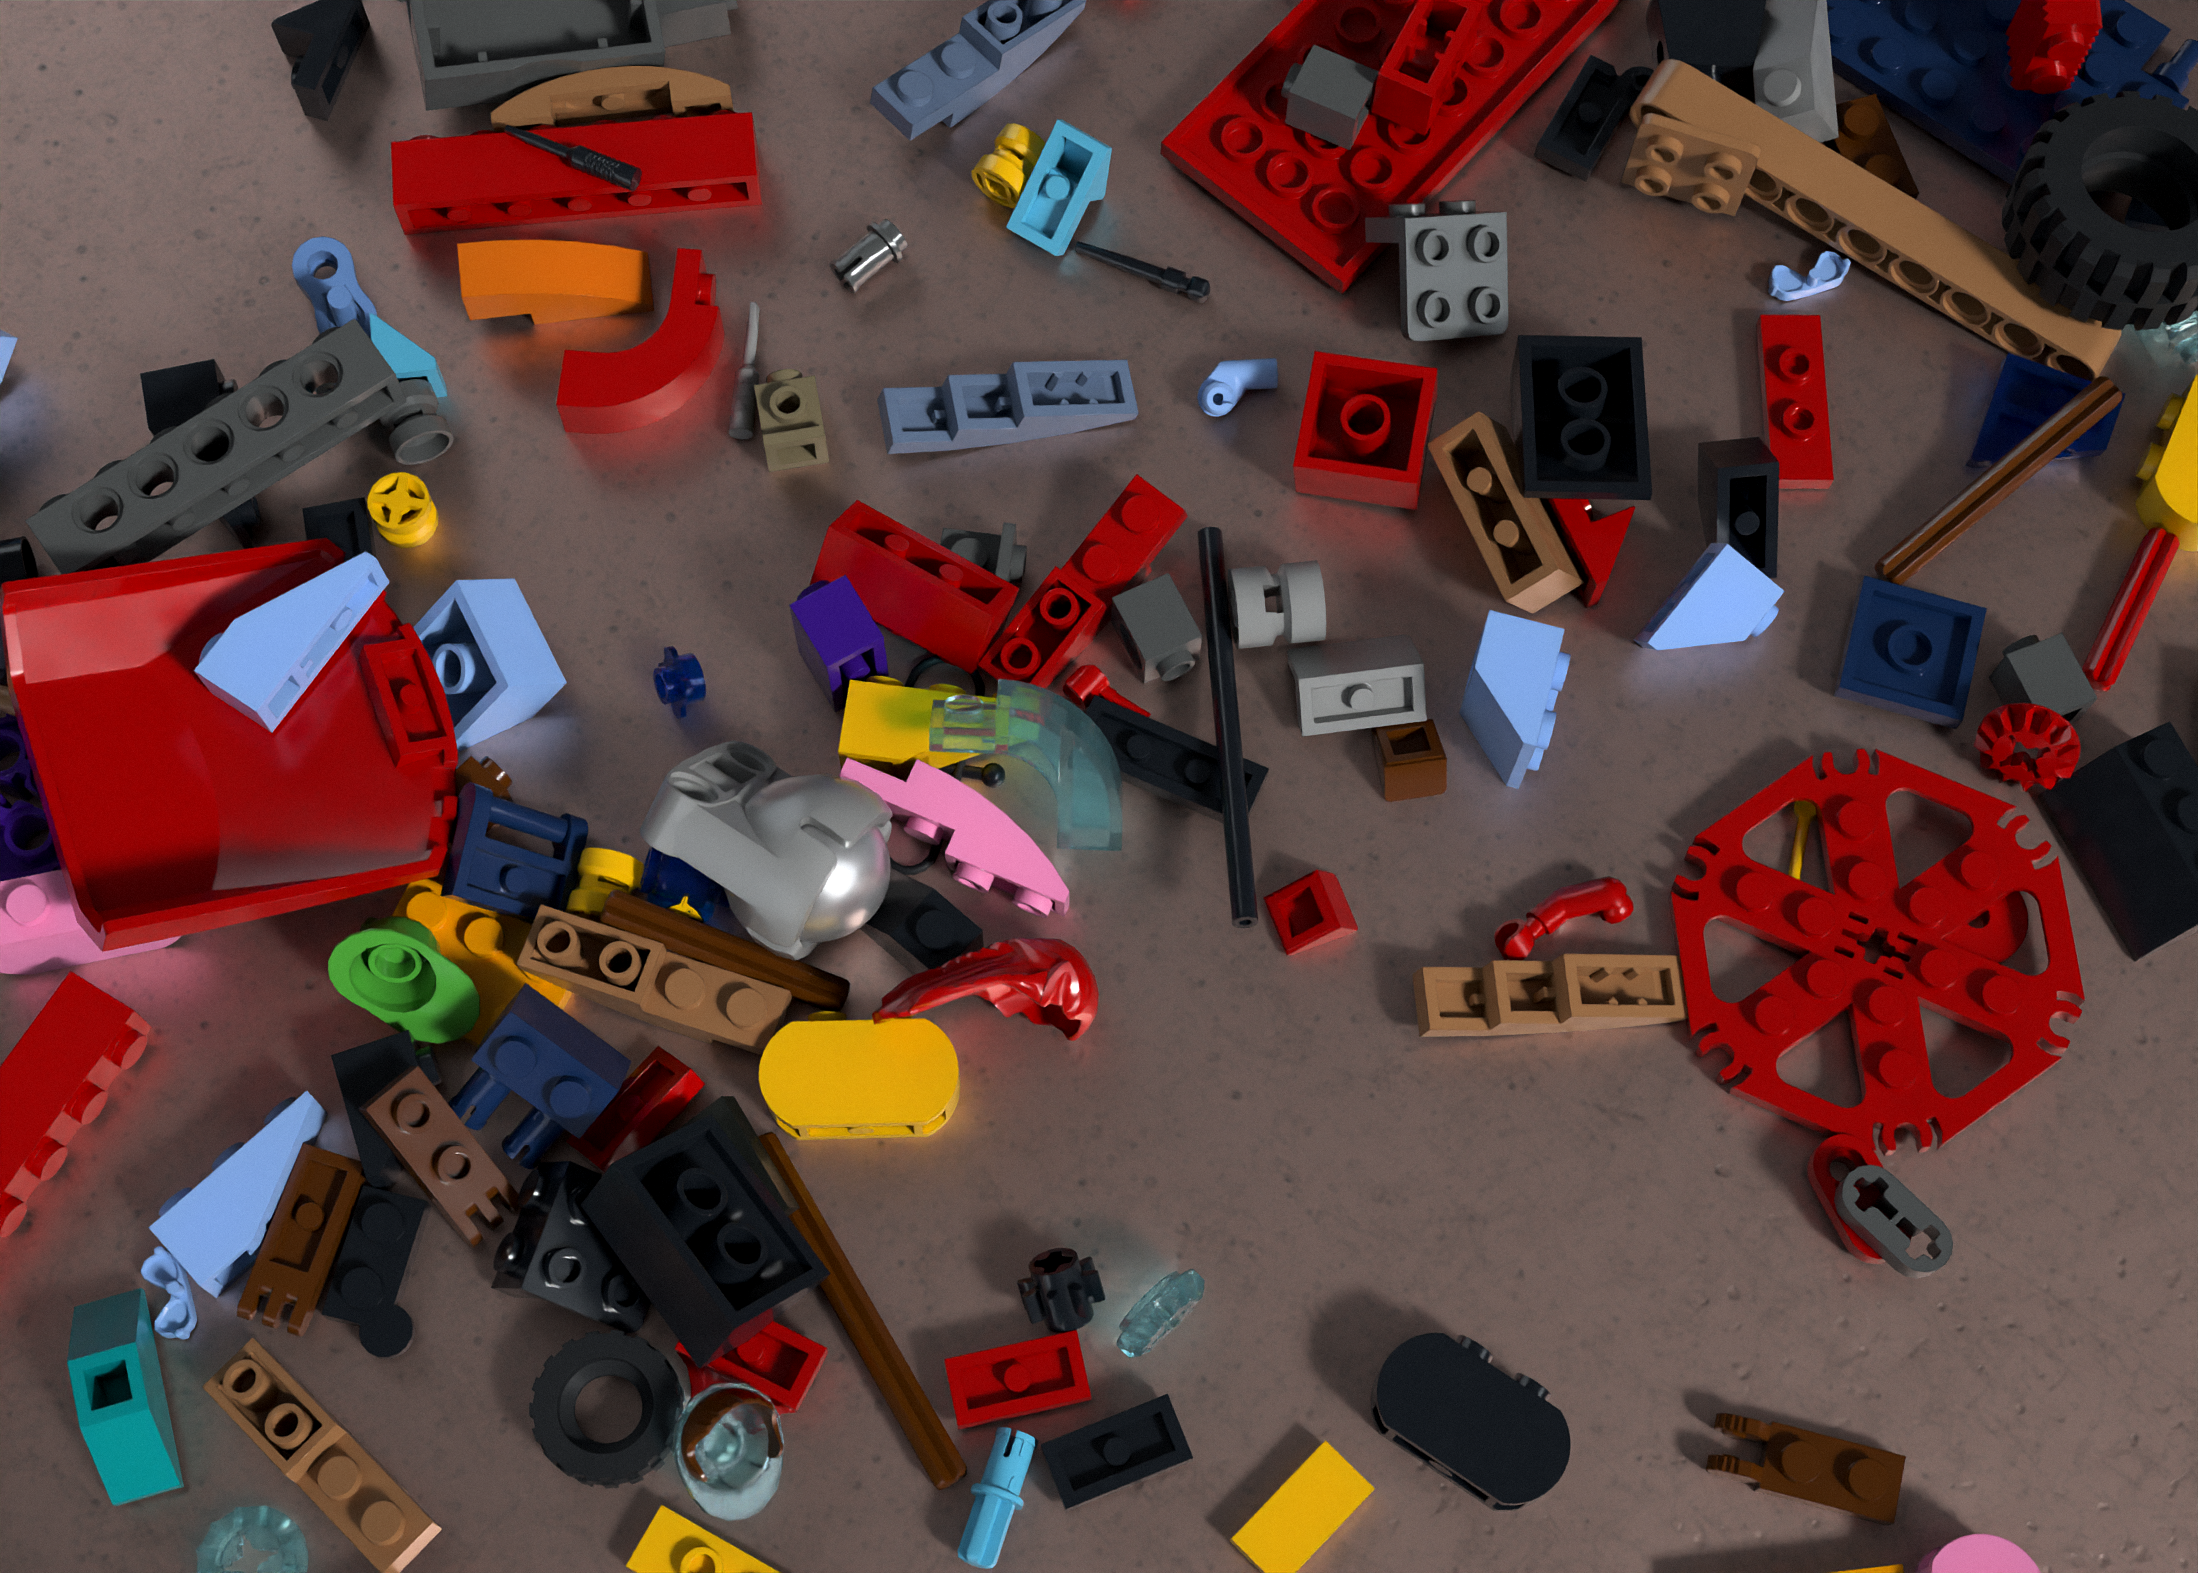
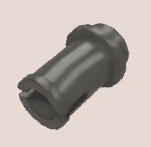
[829,219,908,294]

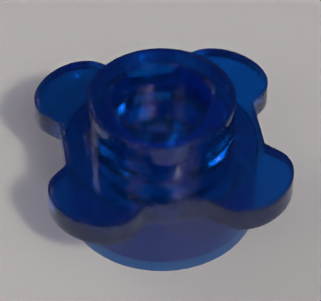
[653,646,706,719]

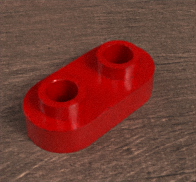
[1807,1134,1912,1264]

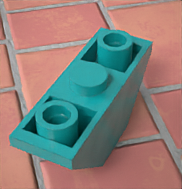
[67,1288,184,1506]

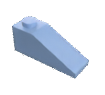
[194,551,389,733]

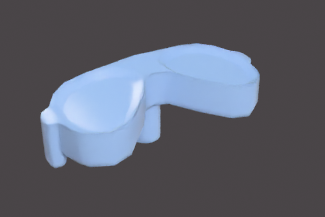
[1768,251,1851,301]
[140,1246,197,1340]

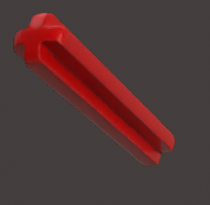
[2082,527,2180,692]

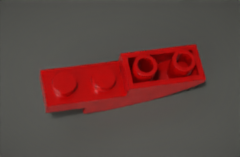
[977,474,1188,702]

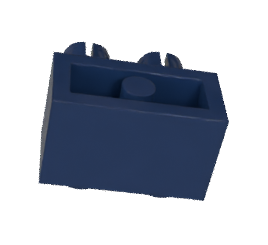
[448,983,632,1169]

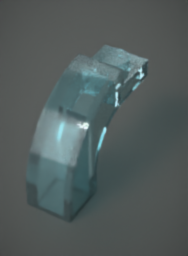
[929,679,1123,851]

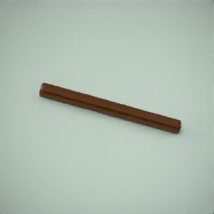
[758,1132,967,1490]

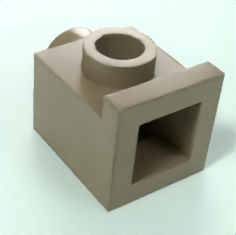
[754,369,829,472]

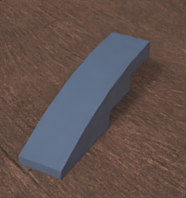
[877,360,1139,454]

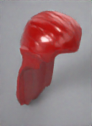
[872,937,1099,1041]

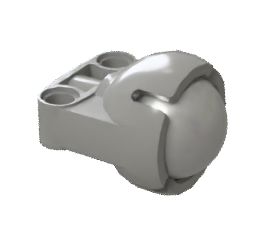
[640,741,893,961]

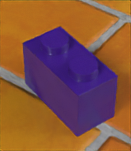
[789,575,889,713]

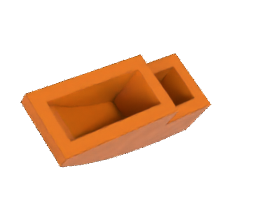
[457,240,654,325]

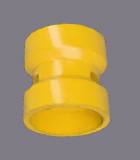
[971,123,1046,208]
[565,847,645,924]

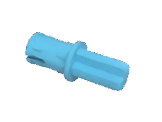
[957,1427,1038,1569]

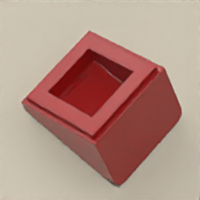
[1263,869,1358,956]

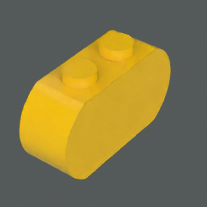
[2135,374,2198,552]
[759,1011,960,1140]

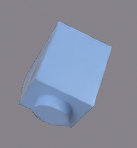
[1633,543,1785,650]

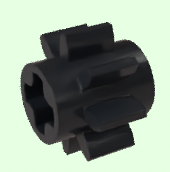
[1017,1248,1106,1333]

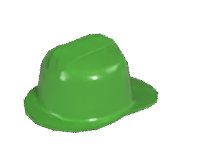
[328,916,480,1044]

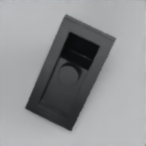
[271,0,370,121]

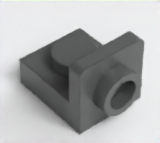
[940,522,1027,583]

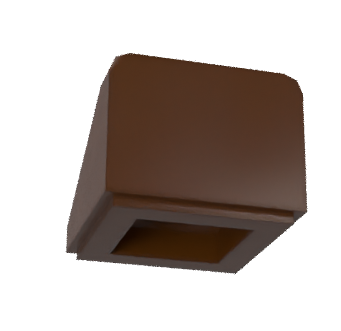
[1371,719,1447,802]

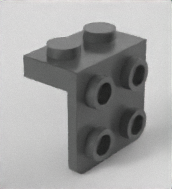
[1365,200,1509,341]

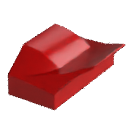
[674,1321,829,1434]

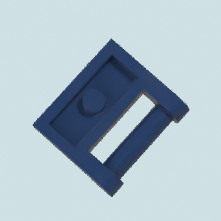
[440,782,588,923]

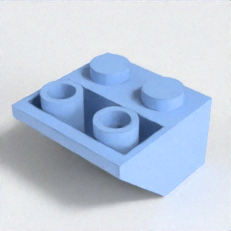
[1459,610,1571,789]

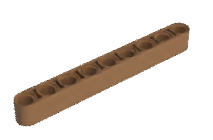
[1629,59,2122,389]

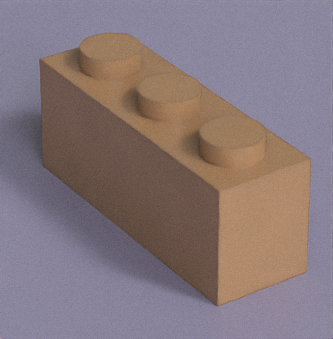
[1427,411,1585,614]

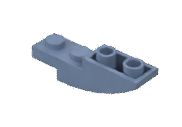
[870,0,1086,141]

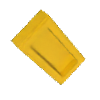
[1230,1440,1375,1573]

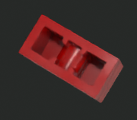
[1371,0,1483,136]

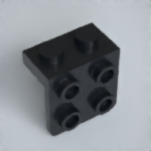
[491,1161,651,1333]

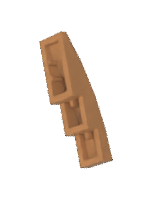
[1412,954,1688,1037]

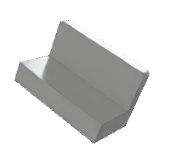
[1287,635,1427,737]

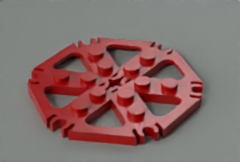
[1668,749,2085,1156]

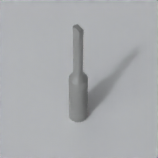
[728,302,760,440]

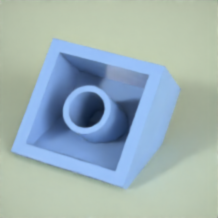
[413,578,567,752]

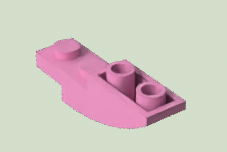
[839,758,1069,918]

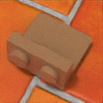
[1621,113,1761,217]

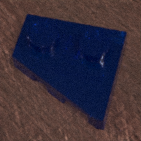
[1965,353,2126,468]

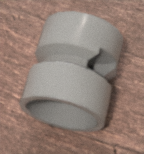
[1228,560,1327,649]

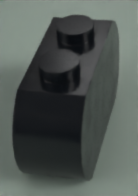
[1371,1333,1571,1512]

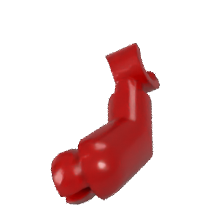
[1494,876,1634,961]

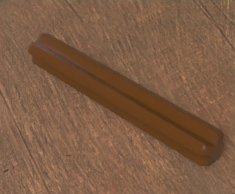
[600,890,850,1012]

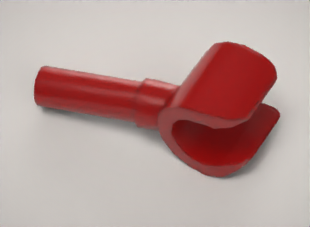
[1063,665,1151,718]

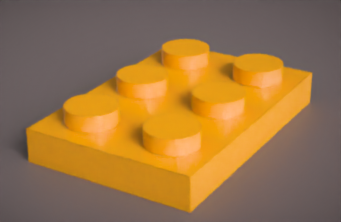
[392,878,572,1047]

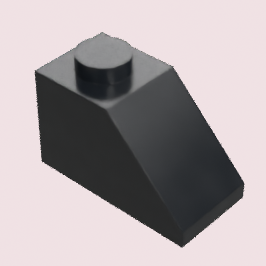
[1698,437,1779,579]
[860,868,984,975]
[331,1030,443,1191]

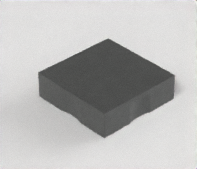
[405,0,666,111]

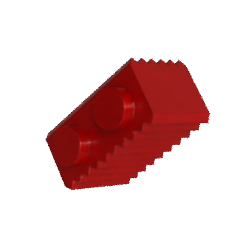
[2005,0,2103,94]

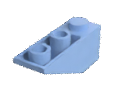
[148,1091,327,1298]

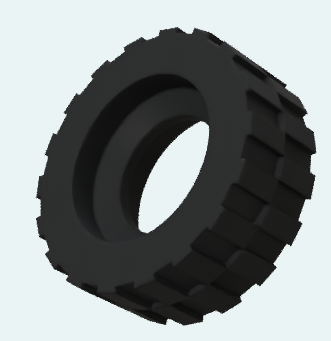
[529,1330,686,1489]

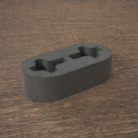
[1834,1165,1953,1279]

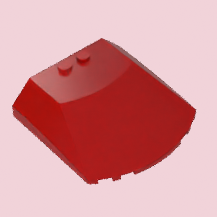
[0,538,458,952]

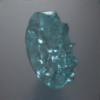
[1116,1269,1205,1358]
[195,1505,308,1573]

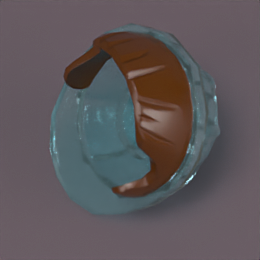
[672,1383,784,1521]

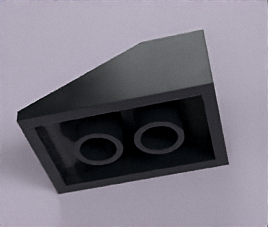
[1510,335,1652,500]

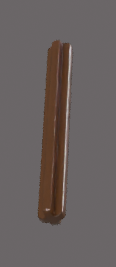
[1874,376,2123,585]

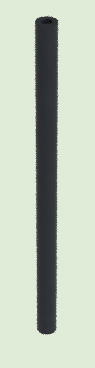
[1197,527,1258,928]

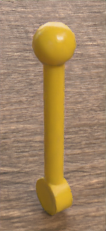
[1788,800,1817,880]

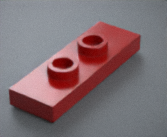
[1756,315,1834,489]

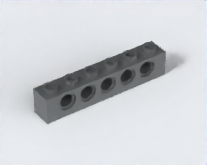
[25,318,407,574]

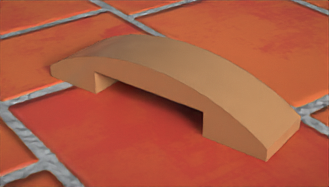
[491,66,734,133]

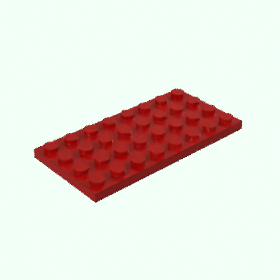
[1160,0,1622,294]

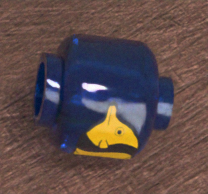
[638,846,730,923]

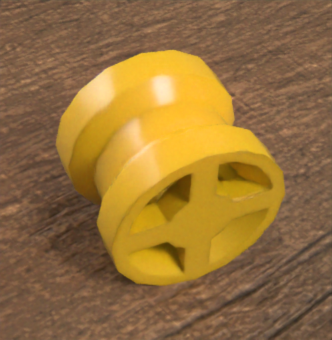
[367,472,438,549]

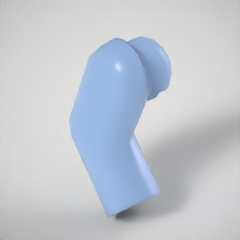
[1197,358,1278,417]

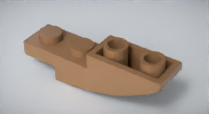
[517,905,792,1055]
[202,1337,442,1573]

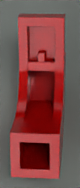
[556,248,725,434]

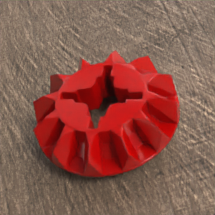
[1973,703,2081,792]

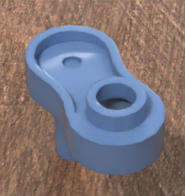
[292,236,378,340]

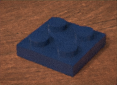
[1833,576,1987,729]

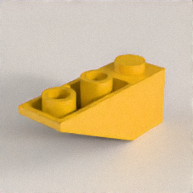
[838,676,1040,780]

